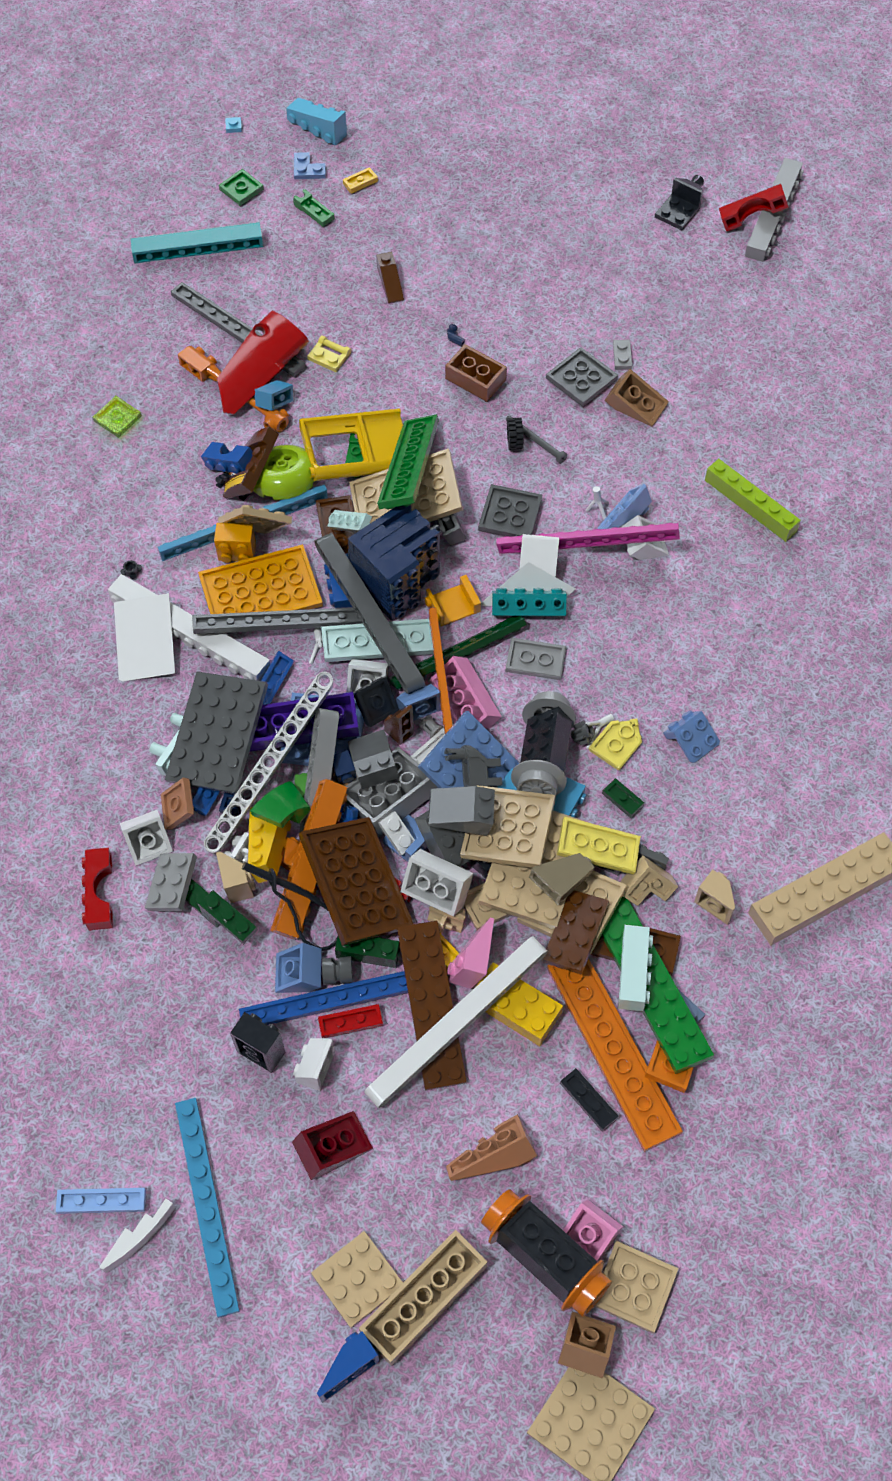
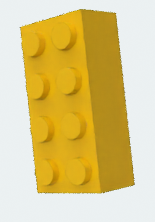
[477,962,563,1047]

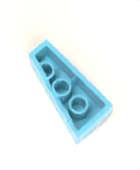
[286,98,347,146]

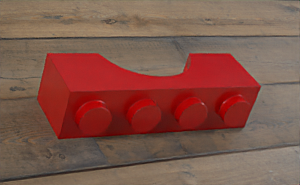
[719,184,789,232]
[82,847,113,931]

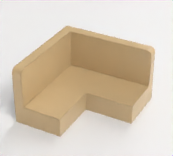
[620,856,678,906]

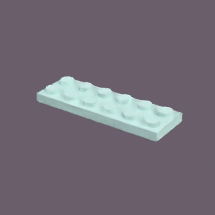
[321,619,434,662]

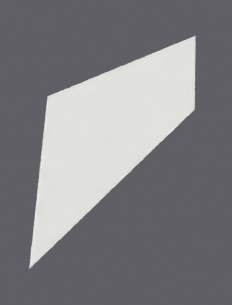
[481,562,576,606]

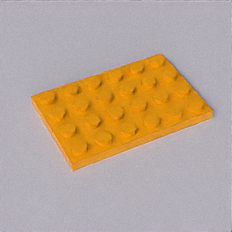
[198,544,323,614]

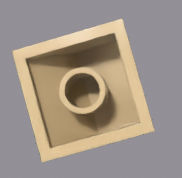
[216,852,256,903]
[694,869,735,925]

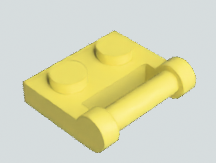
[307,335,352,372]

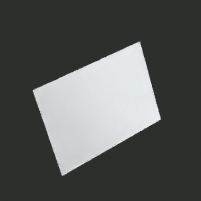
[114,593,175,682]

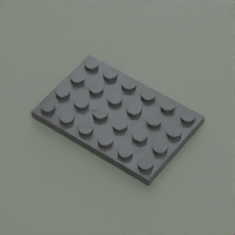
[165,671,268,794]

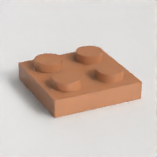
[160,778,194,830]

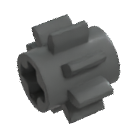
[571,721,595,746]

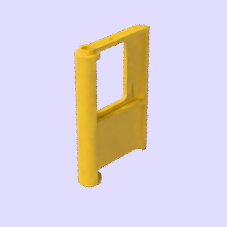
[299,408,403,481]

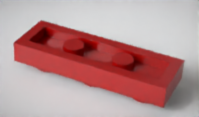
[318,1004,383,1038]

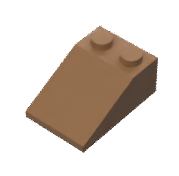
[604,369,669,427]

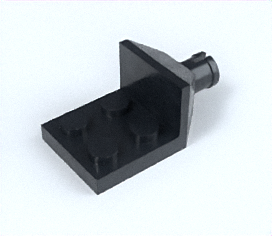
[654,175,704,231]

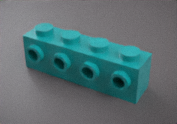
[492,588,567,616]

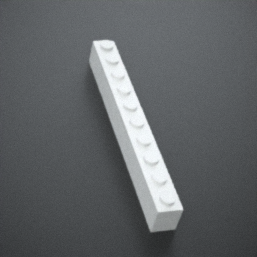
[108,574,270,681]

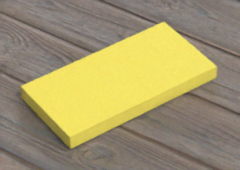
[557,817,641,875]

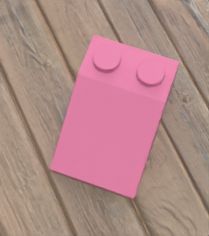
[447,917,494,989]
[563,1200,623,1264]

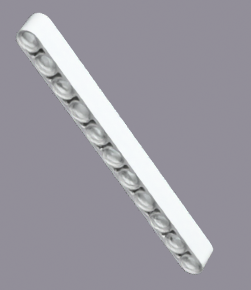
[204,672,333,854]
[364,936,548,1109]

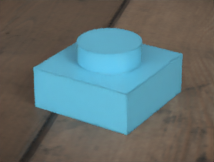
[225,117,242,133]

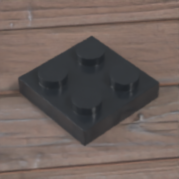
[353,677,399,727]

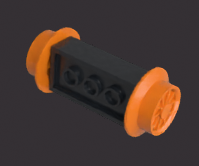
[481,1189,612,1317]

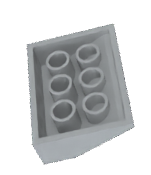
[345,747,437,837]

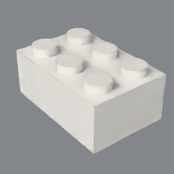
[400,849,473,916]

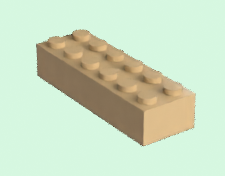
[359,1230,488,1366]

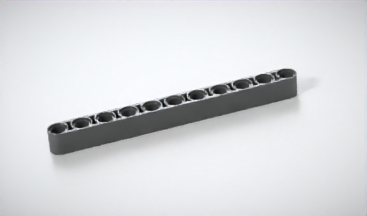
[314,533,425,694]

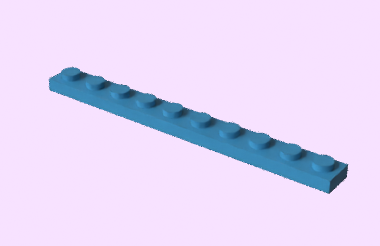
[158,485,328,562]
[175,1098,240,1318]

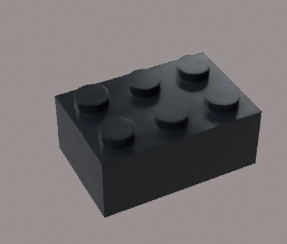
[230,1012,286,1073]

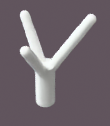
[586,486,609,520]
[309,628,339,664]
[586,714,614,750]

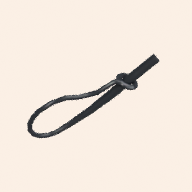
[242,862,338,951]

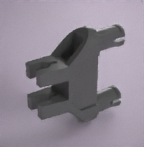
[444,745,502,788]

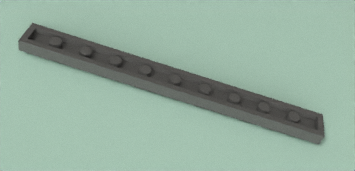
[171,282,306,377]
[192,607,363,634]

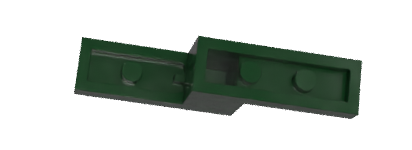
[185,878,258,945]

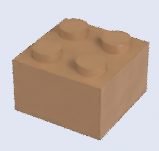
[558,1311,616,1378]

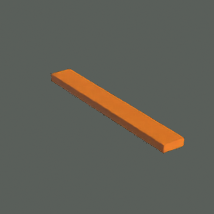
[429,607,452,734]

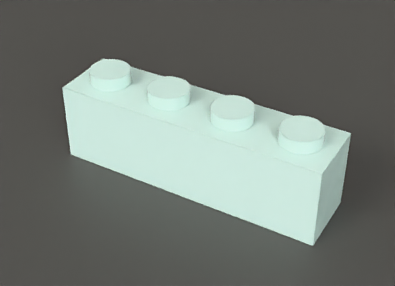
[618,925,653,1011]

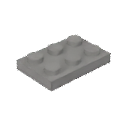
[145,853,197,911]

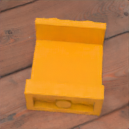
[424,575,481,627]

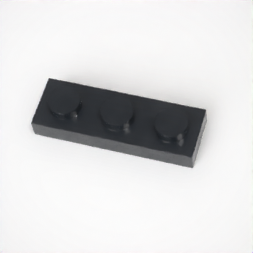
[560,1068,619,1132]

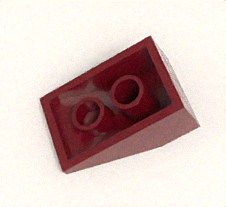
[292,1111,373,1180]

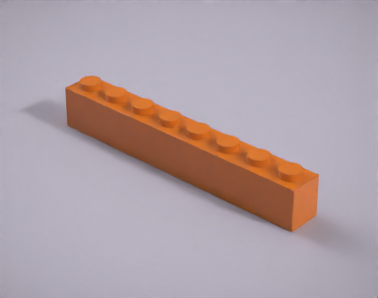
[270,779,347,939]

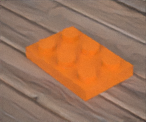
[644,1040,693,1093]

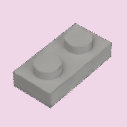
[613,340,632,370]

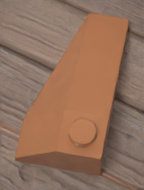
[446,1114,537,1181]

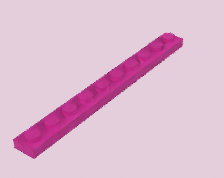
[496,523,680,554]

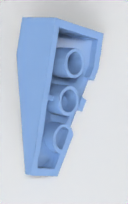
[597,484,652,529]

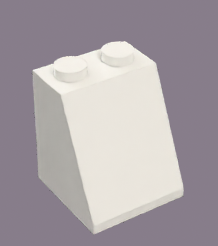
[519,534,559,577]

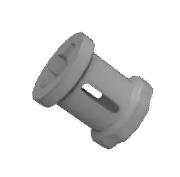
[419,715,444,738]

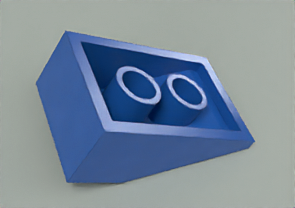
[317,1331,379,1403]

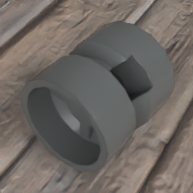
[322,956,353,985]

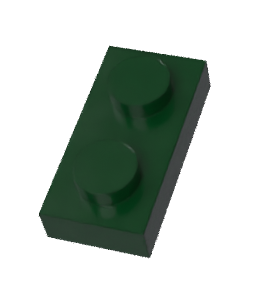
[602,778,645,818]

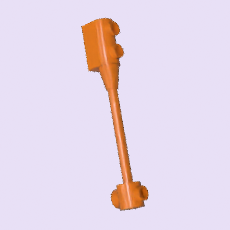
[177,346,289,432]

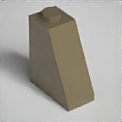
[529,853,594,905]

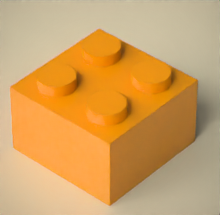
[214,523,256,563]

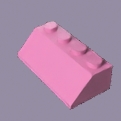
[430,656,502,729]

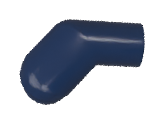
[447,324,465,347]

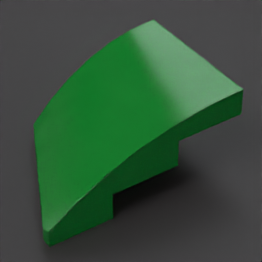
[250,781,311,828]

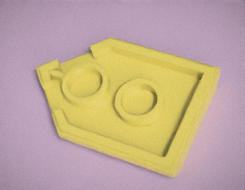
[588,718,642,770]

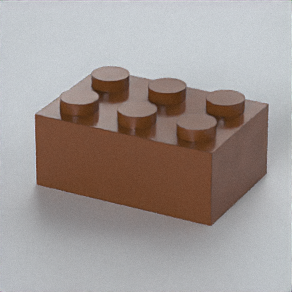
[445,344,507,402]

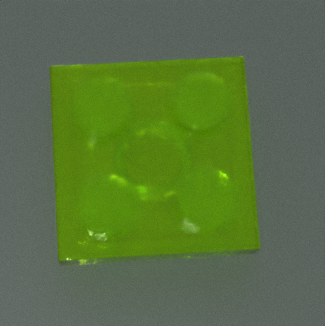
[92,395,142,438]

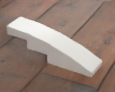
[100,1199,176,1273]

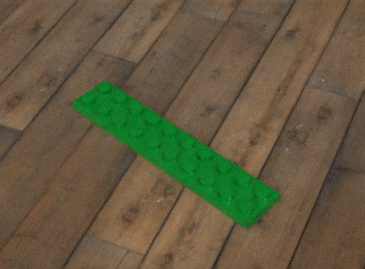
[377,414,439,510]
[601,896,714,1074]

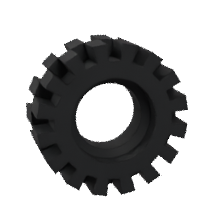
[507,417,524,450]

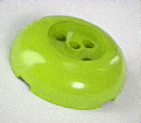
[253,445,318,500]

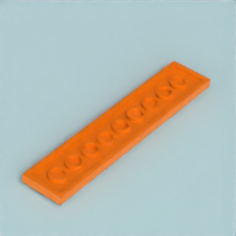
[547,958,683,1152]

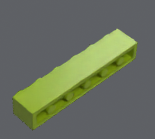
[705,458,801,542]

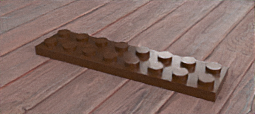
[397,920,467,1091]

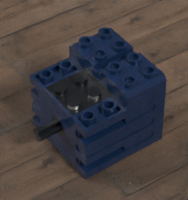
[348,505,442,621]

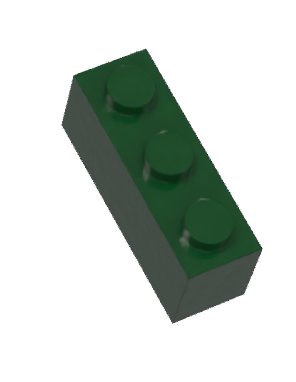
[335,936,400,968]

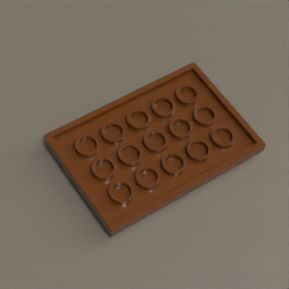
[298,817,413,946]

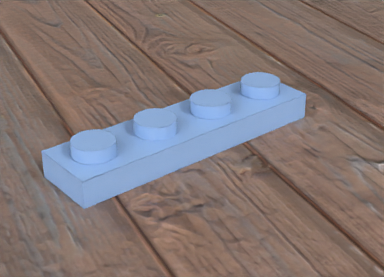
[56,1188,146,1214]

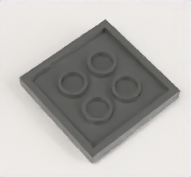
[546,347,618,407]
[478,484,543,537]

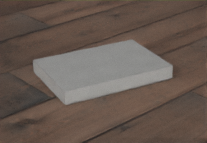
[505,638,566,680]

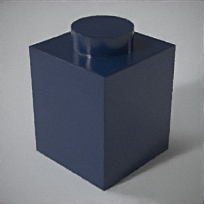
[332,750,357,784]

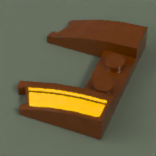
[223,426,279,498]

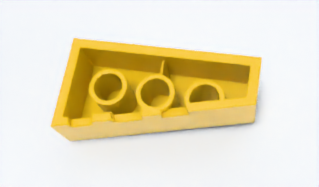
[248,807,292,883]

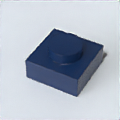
[219,792,244,816]

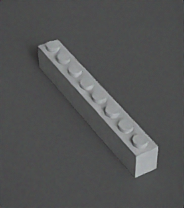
[745,158,804,262]

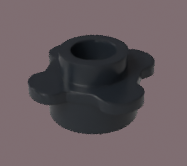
[120,560,142,579]

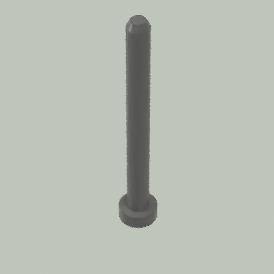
[506,416,567,464]

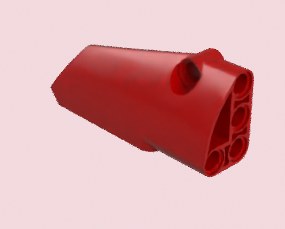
[217,310,309,415]

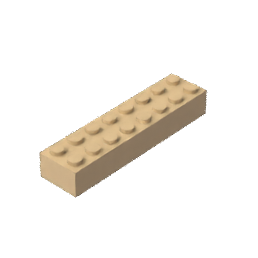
[748,832,892,946]

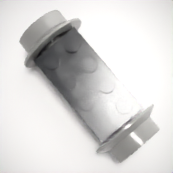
[511,691,576,798]

